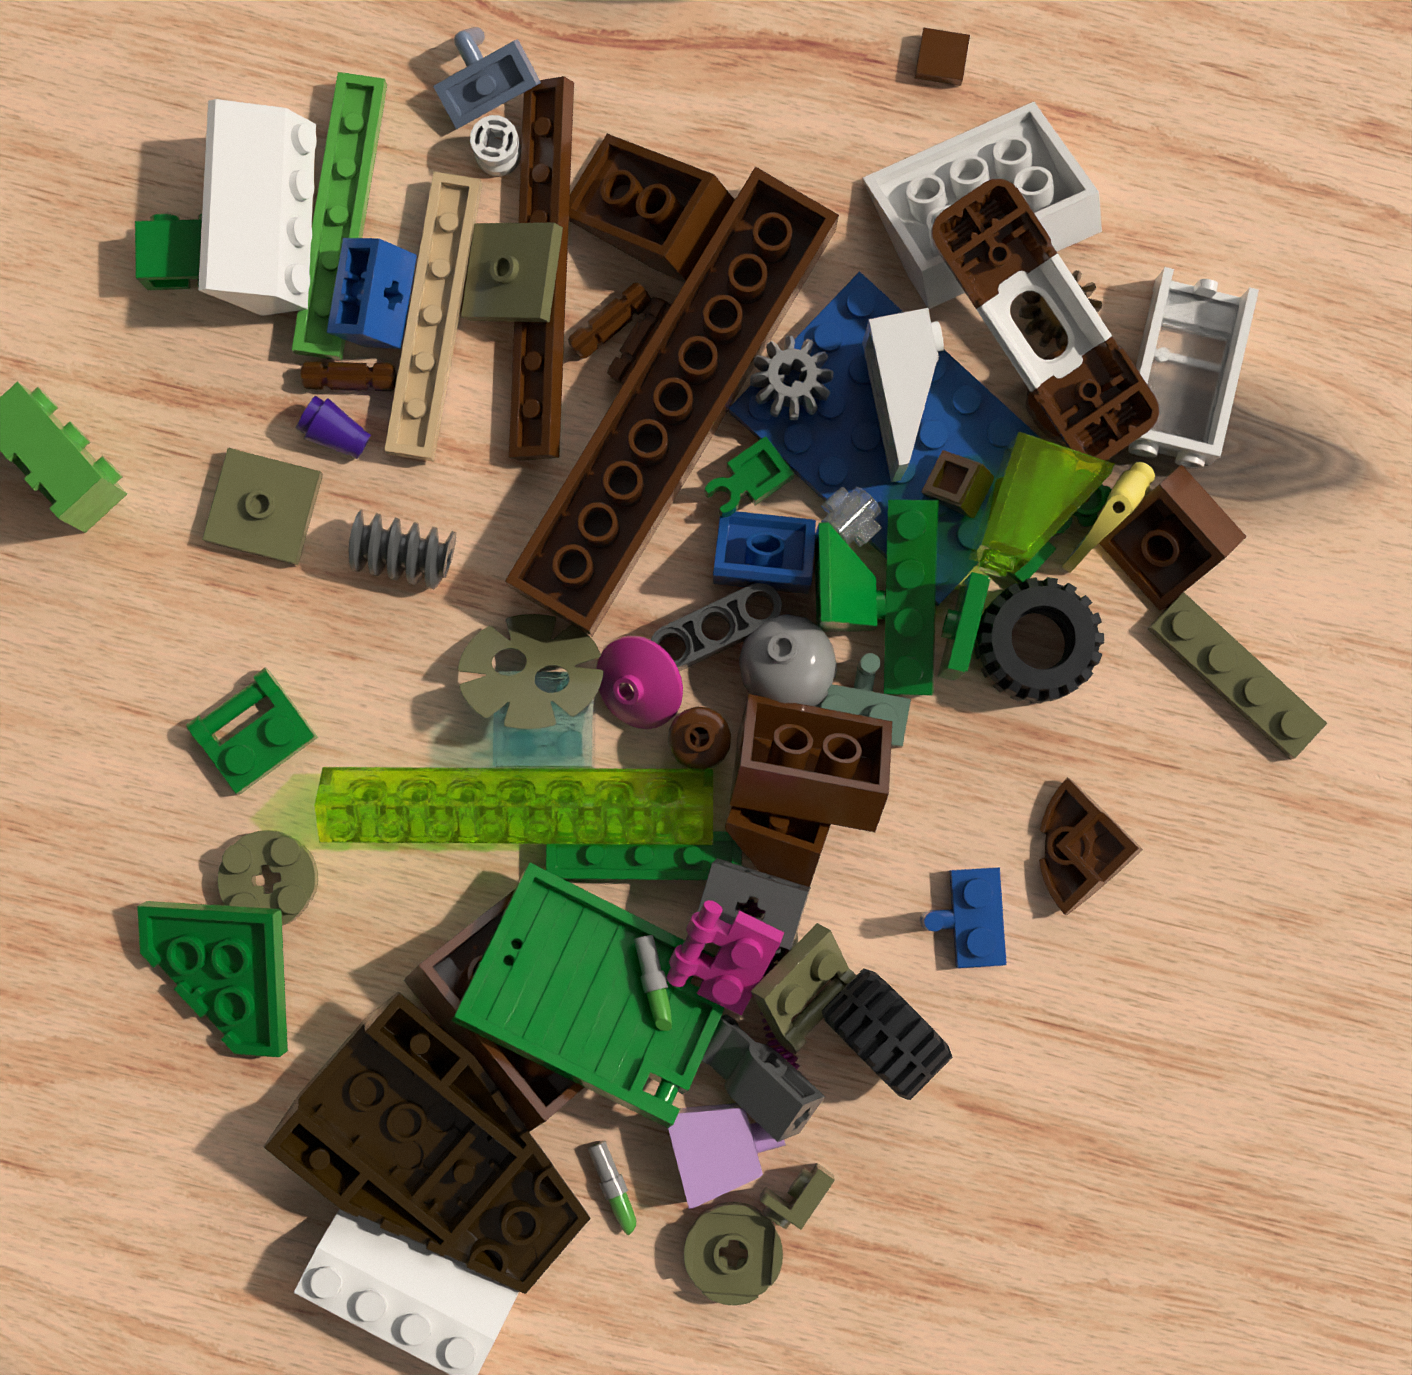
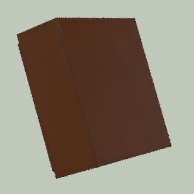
[915,27,970,86]

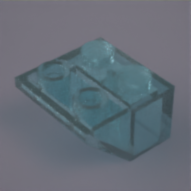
[493,671,596,769]

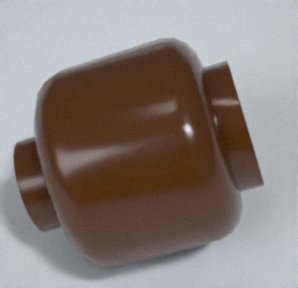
[668,706,731,771]

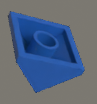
[713,511,816,594]

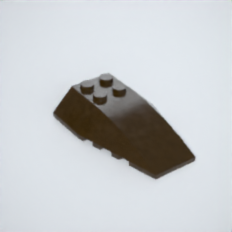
[264,992,591,1294]

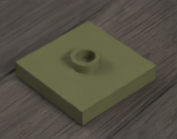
[461,223,563,322]
[202,448,323,566]

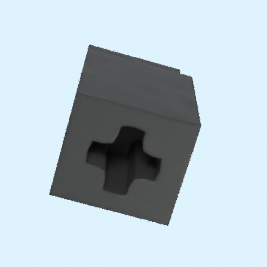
[702,1014,825,1142]

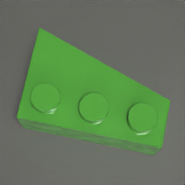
[0,381,127,533]

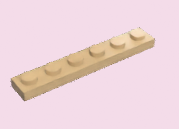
[384,171,482,462]

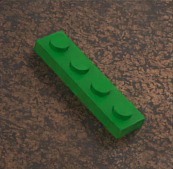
[884,499,939,695]
[546,829,742,880]

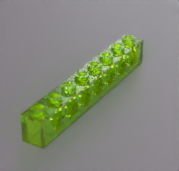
[314,767,713,845]

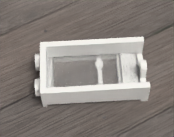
[1128,267,1259,469]

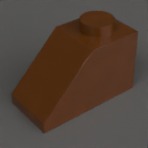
[724,806,831,887]

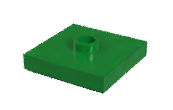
[938,572,990,681]

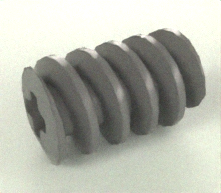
[348,510,457,590]

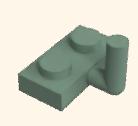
[815,653,911,747]

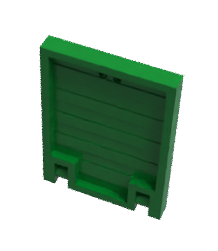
[451,863,725,1128]

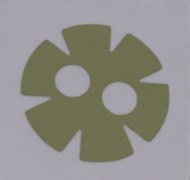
[458,614,603,729]

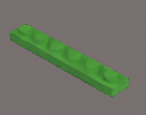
[292,72,387,361]

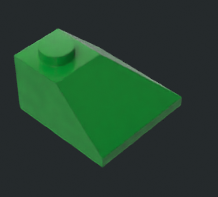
[814,522,886,632]

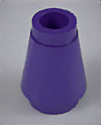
[296,396,371,459]

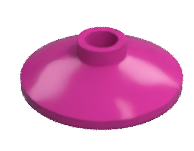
[596,636,683,729]

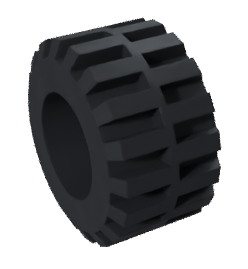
[975,577,1104,703]
[821,968,953,1100]

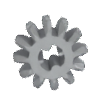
[750,336,833,420]

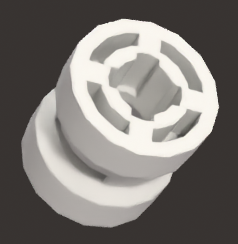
[470,115,521,176]

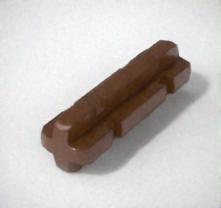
[568,282,651,359]
[607,297,671,385]
[300,361,396,391]

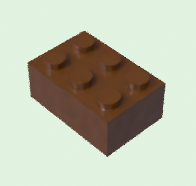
[729,694,893,833]

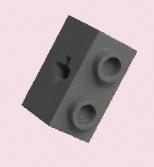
[698,858,811,954]

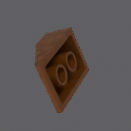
[569,133,735,282]

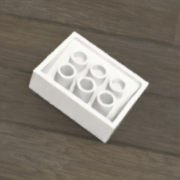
[863,102,1102,309]

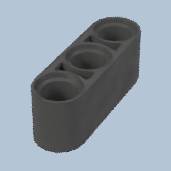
[651,583,782,671]

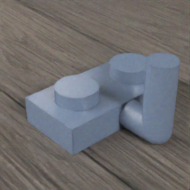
[433,27,541,129]

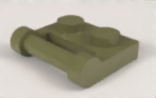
[751,923,856,1054]

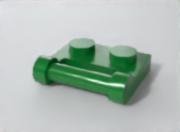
[186,667,318,795]

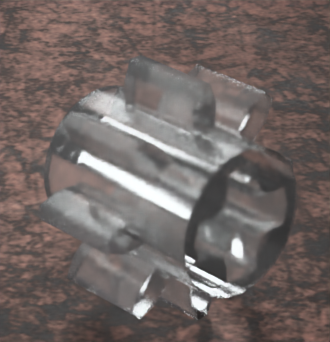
[821,487,881,547]

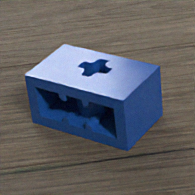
[327,238,417,349]

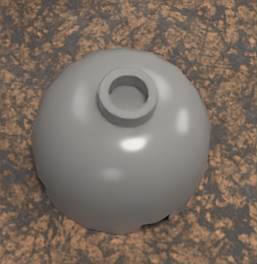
[739,614,837,706]

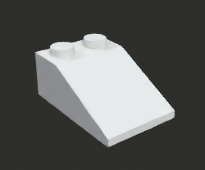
[862,308,944,482]

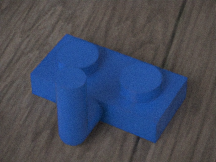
[920,867,1007,968]

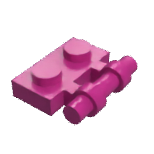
[667,900,784,1016]

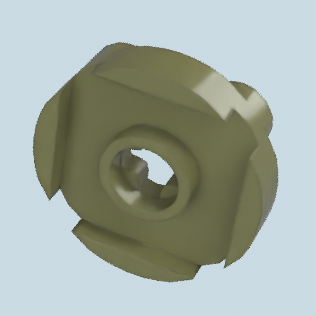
[218,830,318,926]
[684,1202,783,1305]

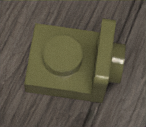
[760,1163,835,1230]

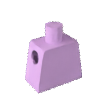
[668,1103,786,1209]

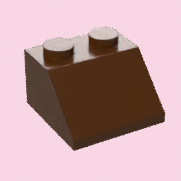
[1099,465,1247,611]

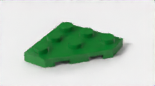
[137,901,288,1057]

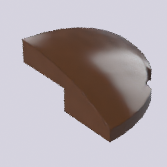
[1039,777,1143,915]

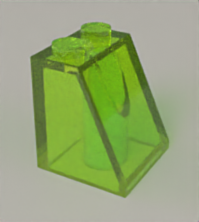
[969,432,1114,577]

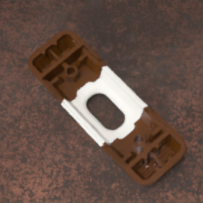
[931,179,1159,464]

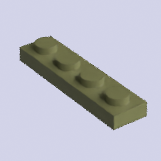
[1148,592,1327,760]

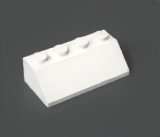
[198,99,317,316]
[293,1209,519,1375]

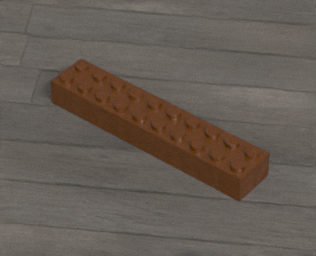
[505,166,839,637]

